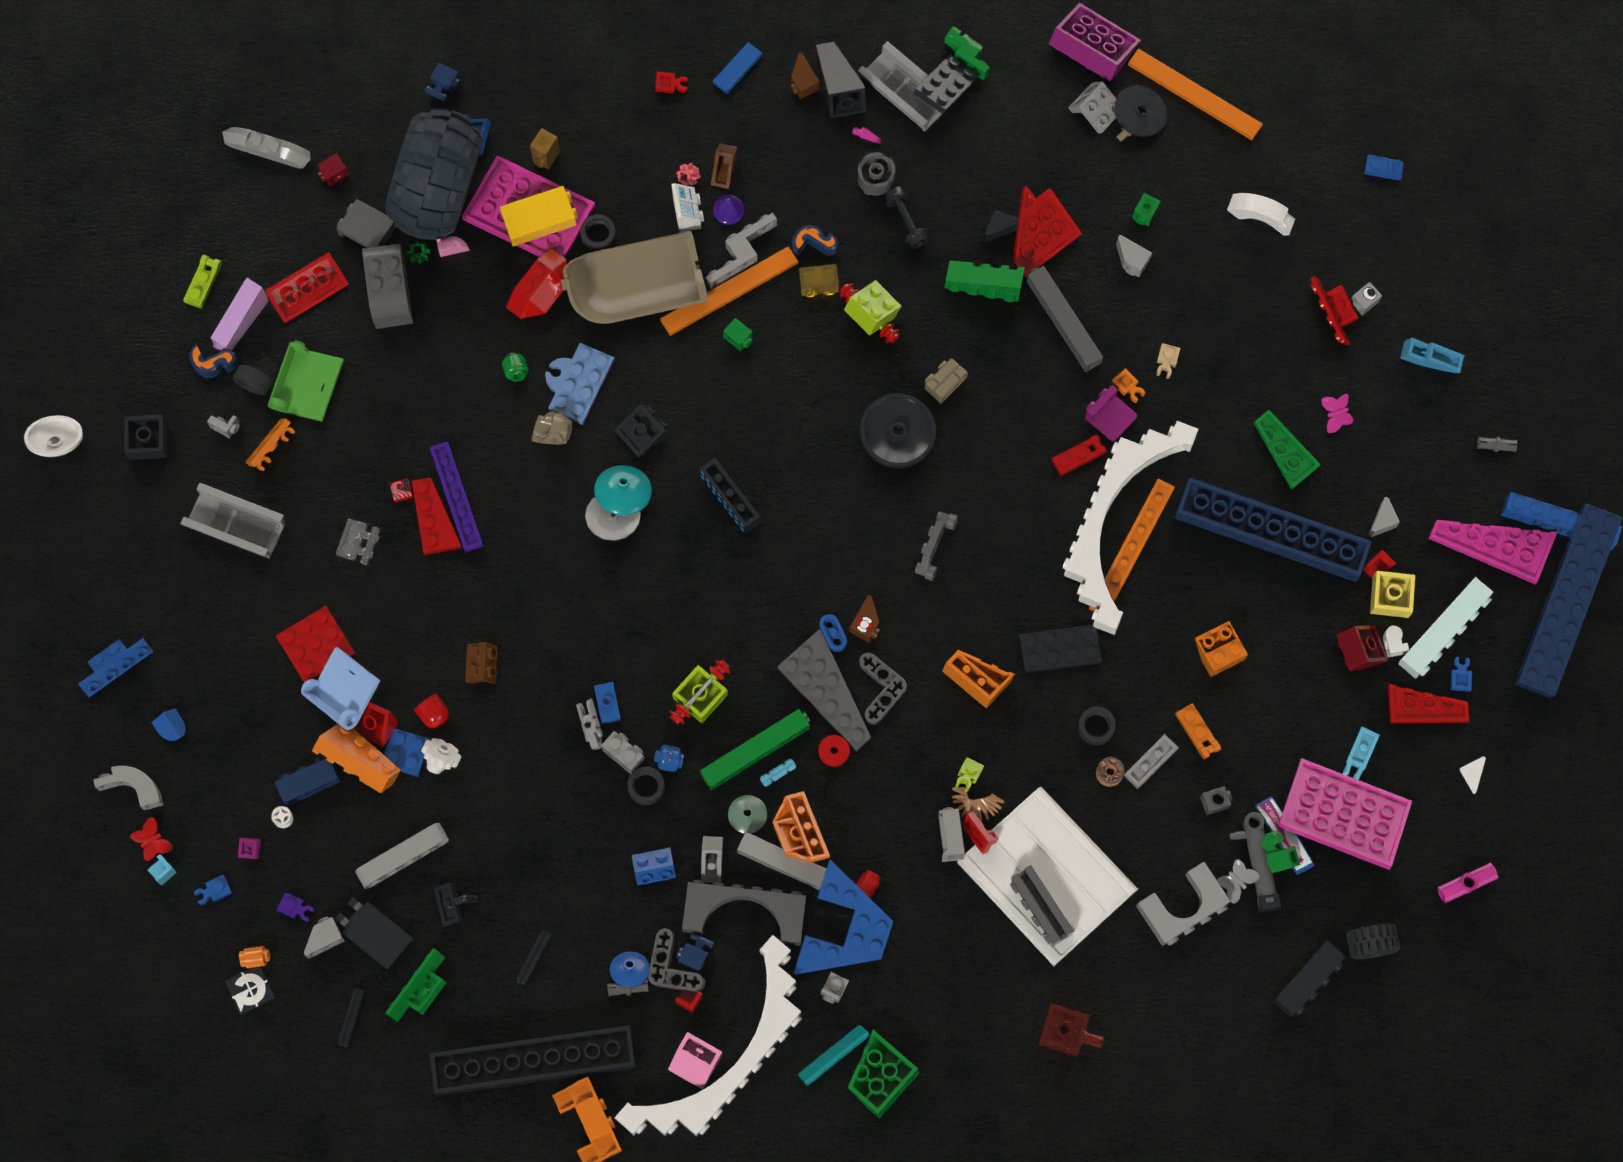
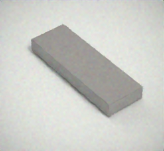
[1124,734,1179,789]

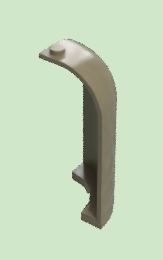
[561,231,708,324]

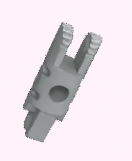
[576,699,603,750]

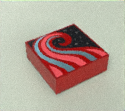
[389,478,413,503]

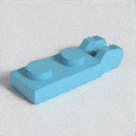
[1342,727,1379,780]

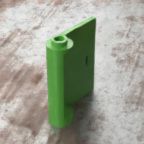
[268,341,344,422]

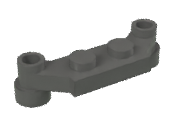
[915,511,958,581]

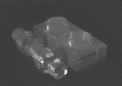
[336,518,380,565]

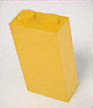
[500,186,578,246]

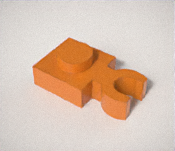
[1111,368,1145,403]

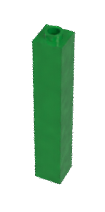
[700,709,811,790]

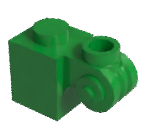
[1261,831,1301,873]

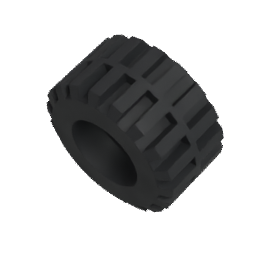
[1346,924,1400,959]

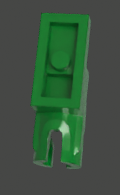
[945,26,989,80]

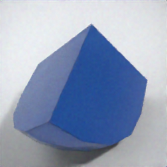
[152,709,186,741]

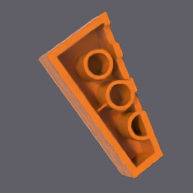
[312,724,401,793]

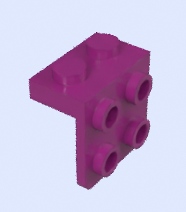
[1085,385,1137,441]

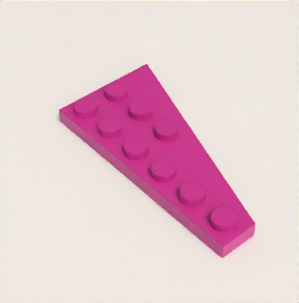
[1428,520,1557,584]

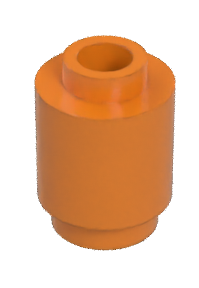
[239,946,270,968]

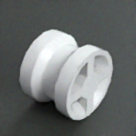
[272,806,293,828]

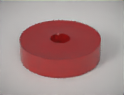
[819,735,850,767]

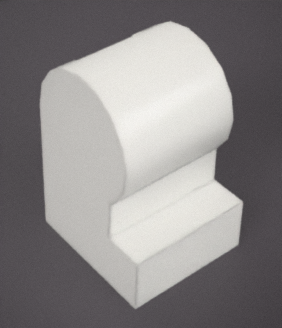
[1383,626,1409,657]

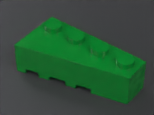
[945,261,1025,302]

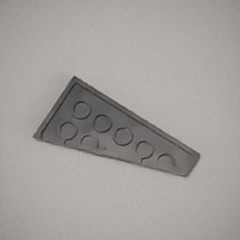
[778,629,871,752]

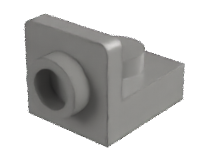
[207,415,239,438]
[821,972,849,1004]

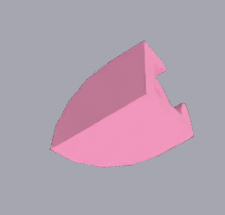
[437,236,469,257]

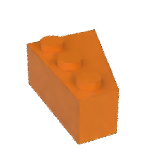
[942,650,1014,709]

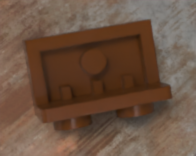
[465,642,498,684]

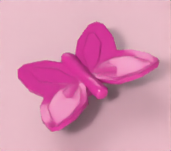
[1321,394,1353,433]

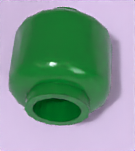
[502,353,529,382]

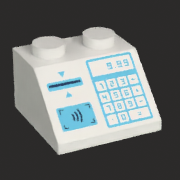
[672,183,704,232]

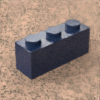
[275,757,340,806]

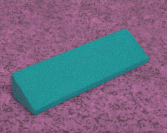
[798,1025,869,1086]

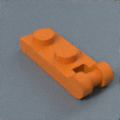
[1175,703,1221,759]

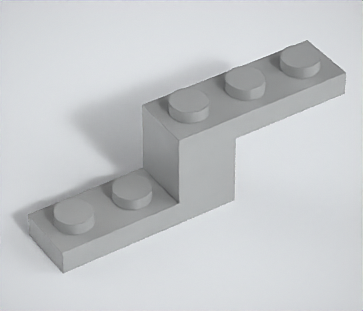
[706,213,777,290]

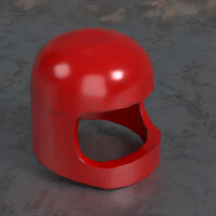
[414,694,449,728]

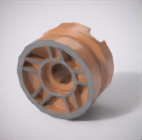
[1096,757,1125,787]

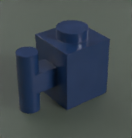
[425,63,461,102]
[676,932,714,973]

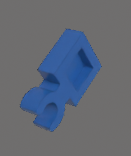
[1450,657,1472,692]
[194,875,232,905]

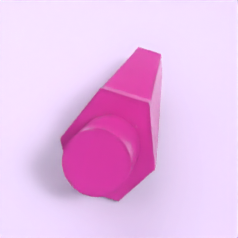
[853,127,881,144]

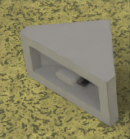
[1368,497,1400,537]

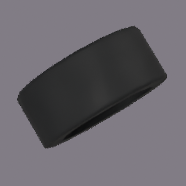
[580,214,616,252]
[233,365,272,395]
[1078,706,1116,745]
[628,767,665,805]

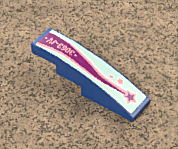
[1255,797,1314,875]

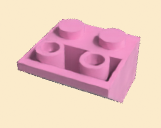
[668,1032,723,1090]

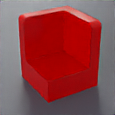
[1363,550,1396,578]
[675,985,703,1013]

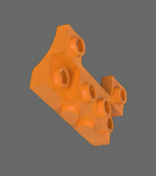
[552,1077,622,1162]

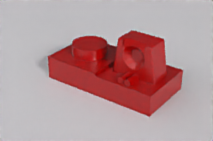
[961,811,999,855]

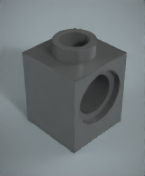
[1200,786,1232,815]

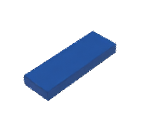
[713,42,762,94]

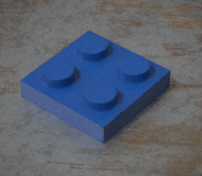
[384,729,431,777]

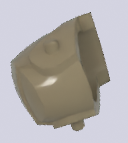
[531,411,572,445]

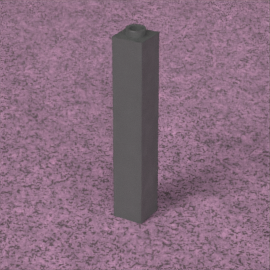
[1027,266,1103,372]

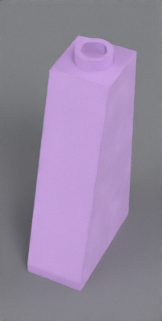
[211,278,268,352]

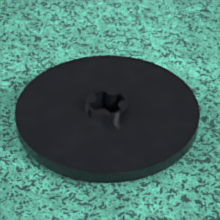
[1114,86,1167,137]

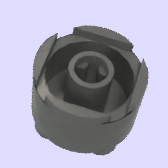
[858,152,895,196]

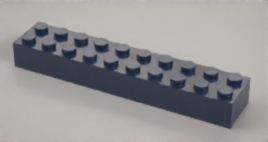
[1175,478,1372,582]
[1514,503,1623,698]

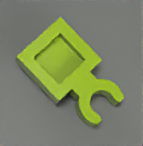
[955,757,984,792]

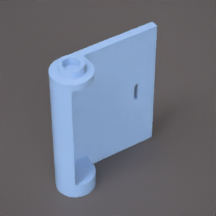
[301,647,380,730]

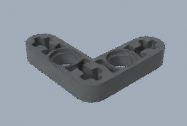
[859,653,907,725]
[648,928,705,992]

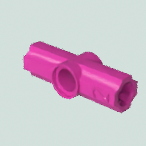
[1437,863,1498,903]

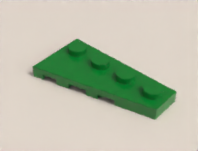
[1254,410,1320,490]

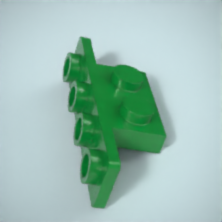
[386,949,447,1022]

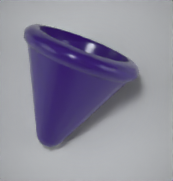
[713,195,744,225]

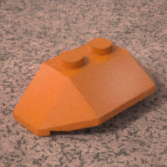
[773,791,830,863]

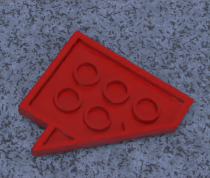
[1013,186,1082,278]

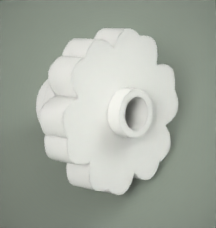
[421,738,461,774]

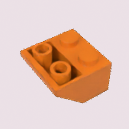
[1195,621,1248,677]

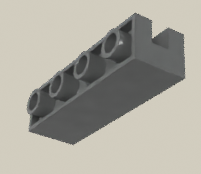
[1010,865,1074,947]

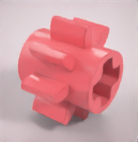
[676,163,701,186]

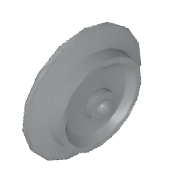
[585,497,641,541]

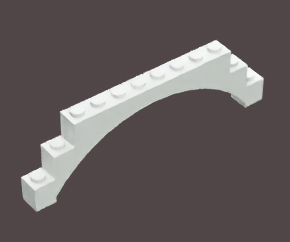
[1063,421,1198,635]
[615,935,802,1136]

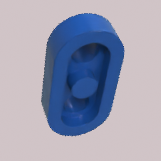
[819,614,847,652]

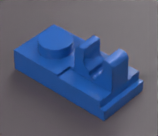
[1364,154,1404,181]

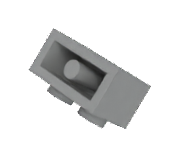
[601,731,645,774]

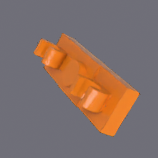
[246,419,295,471]

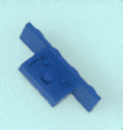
[79,638,153,697]

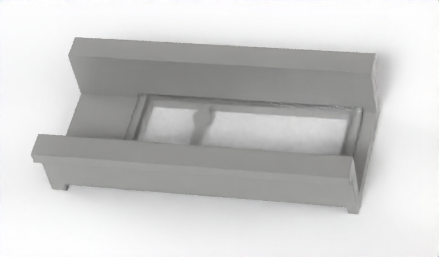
[858,41,942,132]
[181,483,285,558]

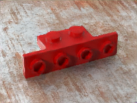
[1311,276,1359,345]

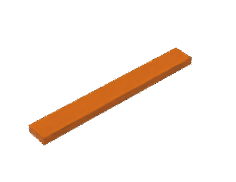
[1128,49,1262,140]
[660,246,798,336]
[1089,479,1175,612]

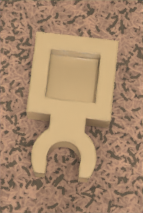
[1157,343,1180,379]

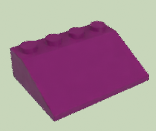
[1049,3,1140,81]

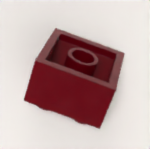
[1336,625,1389,671]

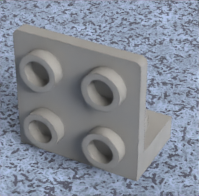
[1068,82,1116,133]

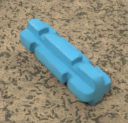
[760,759,796,786]

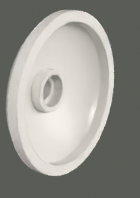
[24,416,83,457]

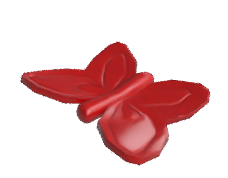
[130,817,172,861]

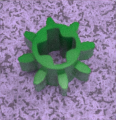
[407,240,431,265]

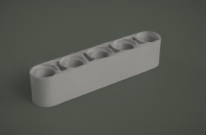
[355,823,449,889]

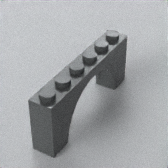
[682,880,806,946]

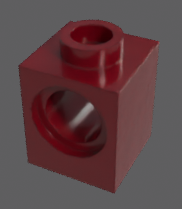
[318,153,349,186]

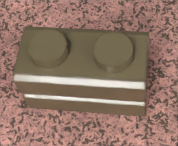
[925,359,968,403]

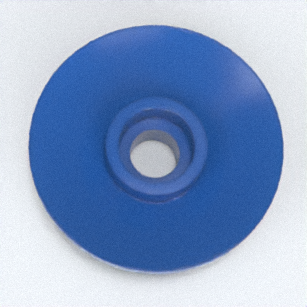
[610,952,650,987]

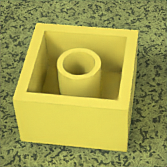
[1370,571,1415,618]

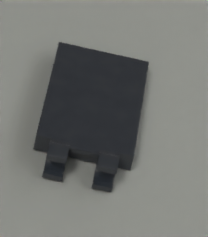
[335,897,414,970]

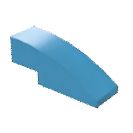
[1401,338,1464,373]

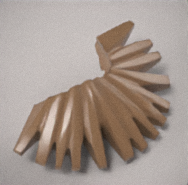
[952,787,1004,822]

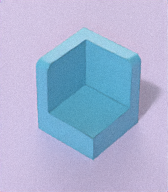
[148,854,177,885]

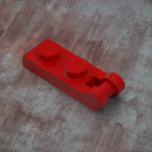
[1051,435,1107,476]

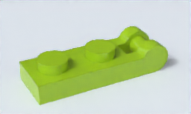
[183,255,222,309]

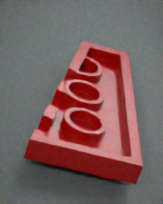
[412,478,462,555]
[1388,684,1469,723]

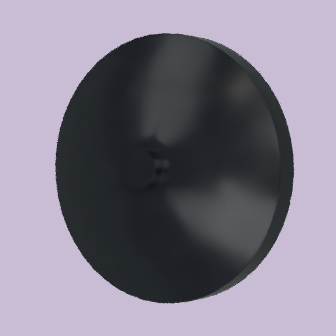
[860,394,936,468]

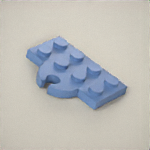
[545,343,614,425]

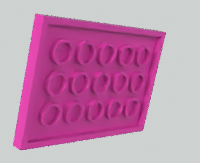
[462,156,595,258]
[1278,758,1412,870]

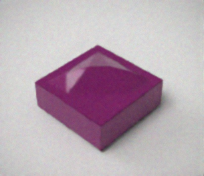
[238,838,261,859]

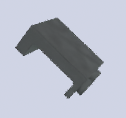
[337,199,396,248]

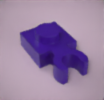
[277,892,315,922]

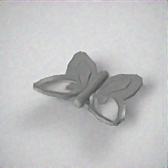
[1217,859,1260,903]

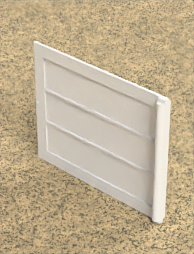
[957,786,1138,966]

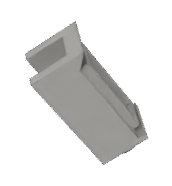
[938,807,965,862]

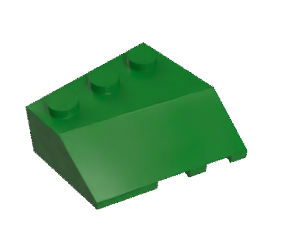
[848,1030,919,1119]

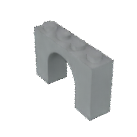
[1136,862,1230,946]

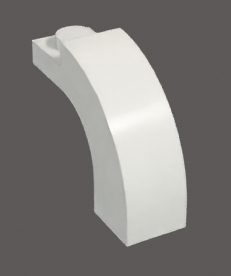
[1227,193,1295,236]

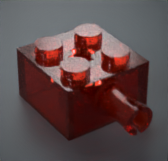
[1038,1004,1104,1057]

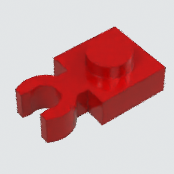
[655,72,688,93]

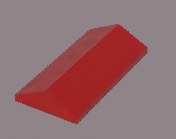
[265,252,349,323]

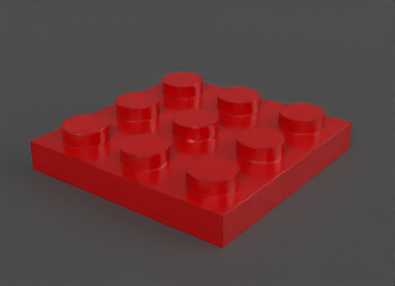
[276,606,356,683]

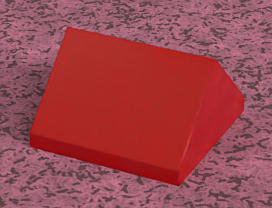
[353,702,399,747]

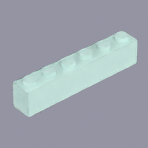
[1398,577,1493,679]

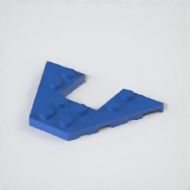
[793,860,893,974]

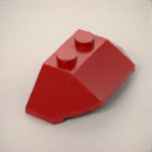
[506,249,567,319]

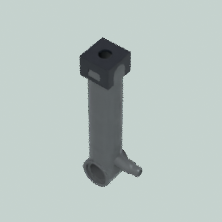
[1230,812,1281,913]

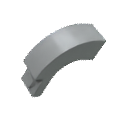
[94,766,163,810]

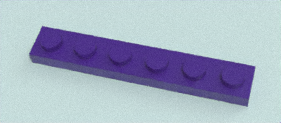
[430,441,484,553]

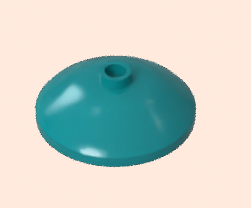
[594,465,652,516]

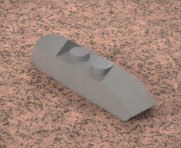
[222,127,310,169]

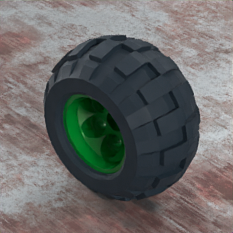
[385,108,483,240]

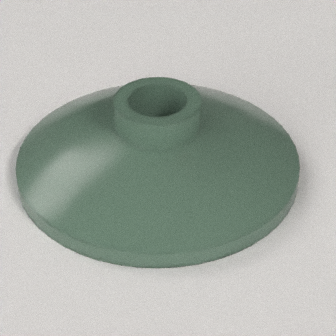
[728,795,767,834]

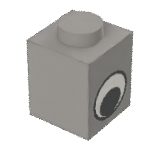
[1350,282,1382,315]

